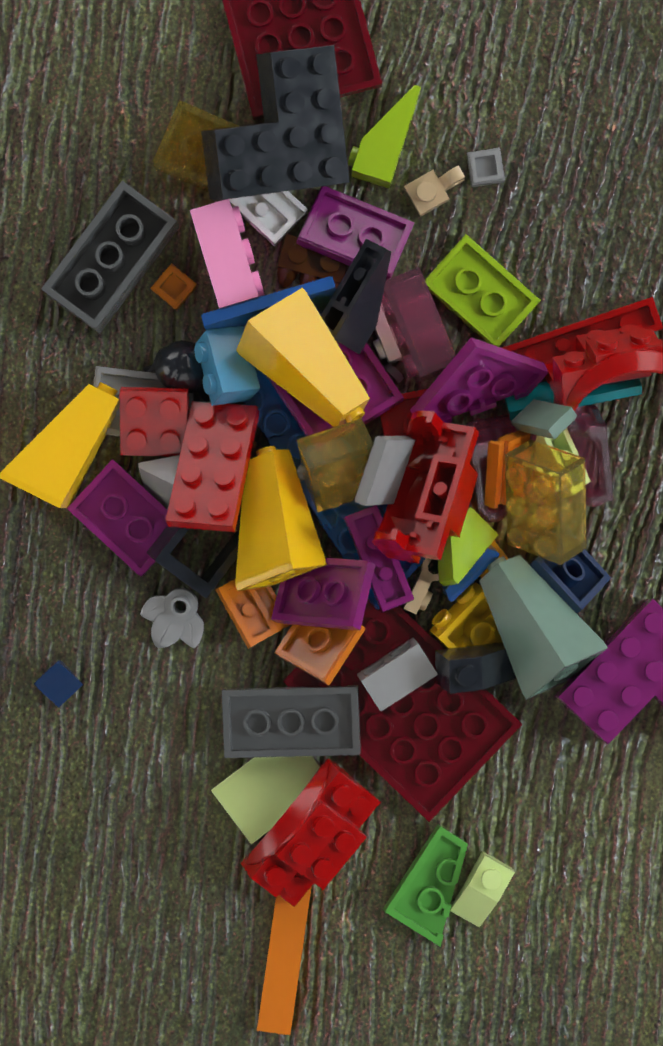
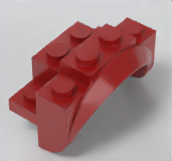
[545,325,663,411]
[372,411,479,564]
[241,758,381,907]

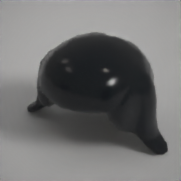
[143,340,209,402]

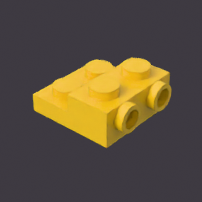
[429,582,502,649]

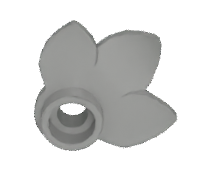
[140,588,204,648]

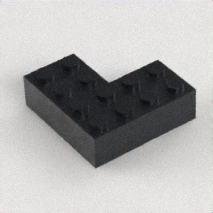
[201,45,349,200]

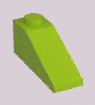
[348,85,421,189]

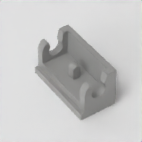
[357,638,438,711]

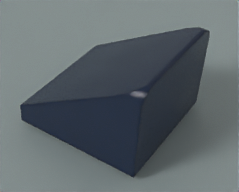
[34,660,84,708]

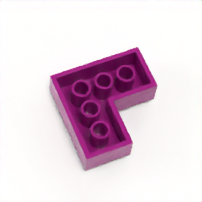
[555,599,663,744]

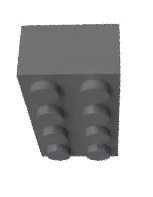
[41,181,180,334]

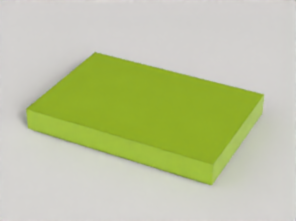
[421,234,541,347]

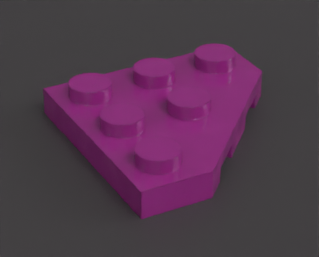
[410,337,549,423]

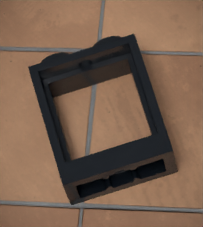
[146,513,241,598]

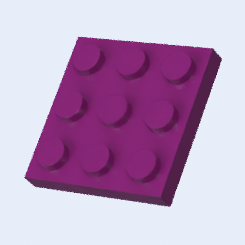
[267,342,404,453]

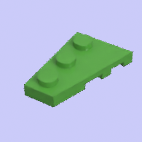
[383,824,468,947]

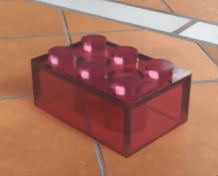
[381,267,456,384]

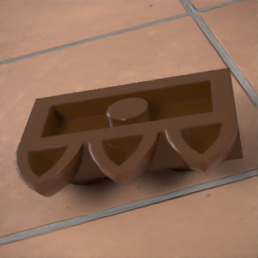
[277,234,347,289]

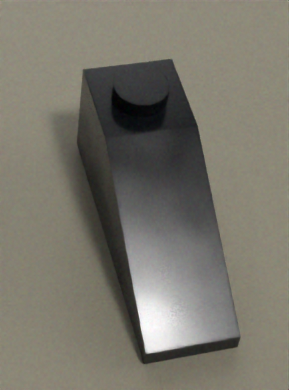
[321,239,392,354]
[435,642,516,694]

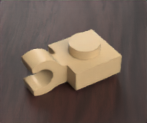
[404,165,465,217]
[403,558,439,615]

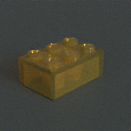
[505,439,586,565]

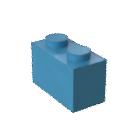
[194,326,260,406]

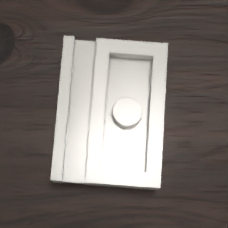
[229,191,308,247]

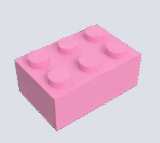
[190,199,265,309]

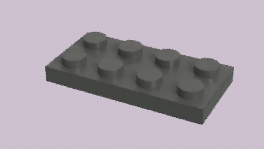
[222,685,361,758]

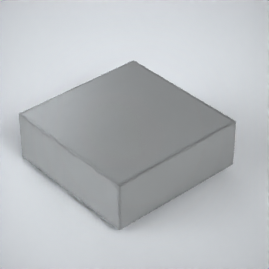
[466,148,505,188]

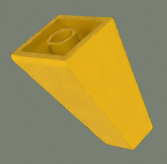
[236,287,370,429]
[0,382,120,508]
[235,445,327,591]

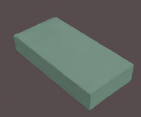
[511,399,577,439]

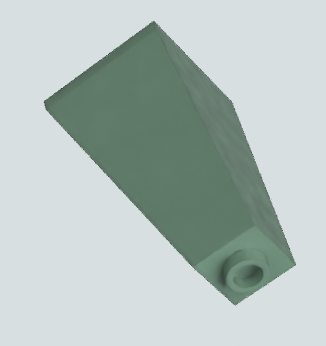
[479,555,608,700]

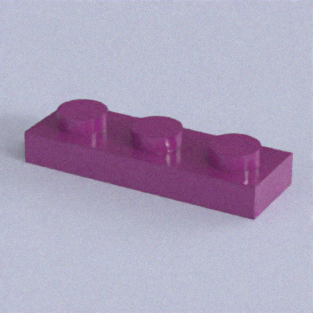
[344,505,414,613]

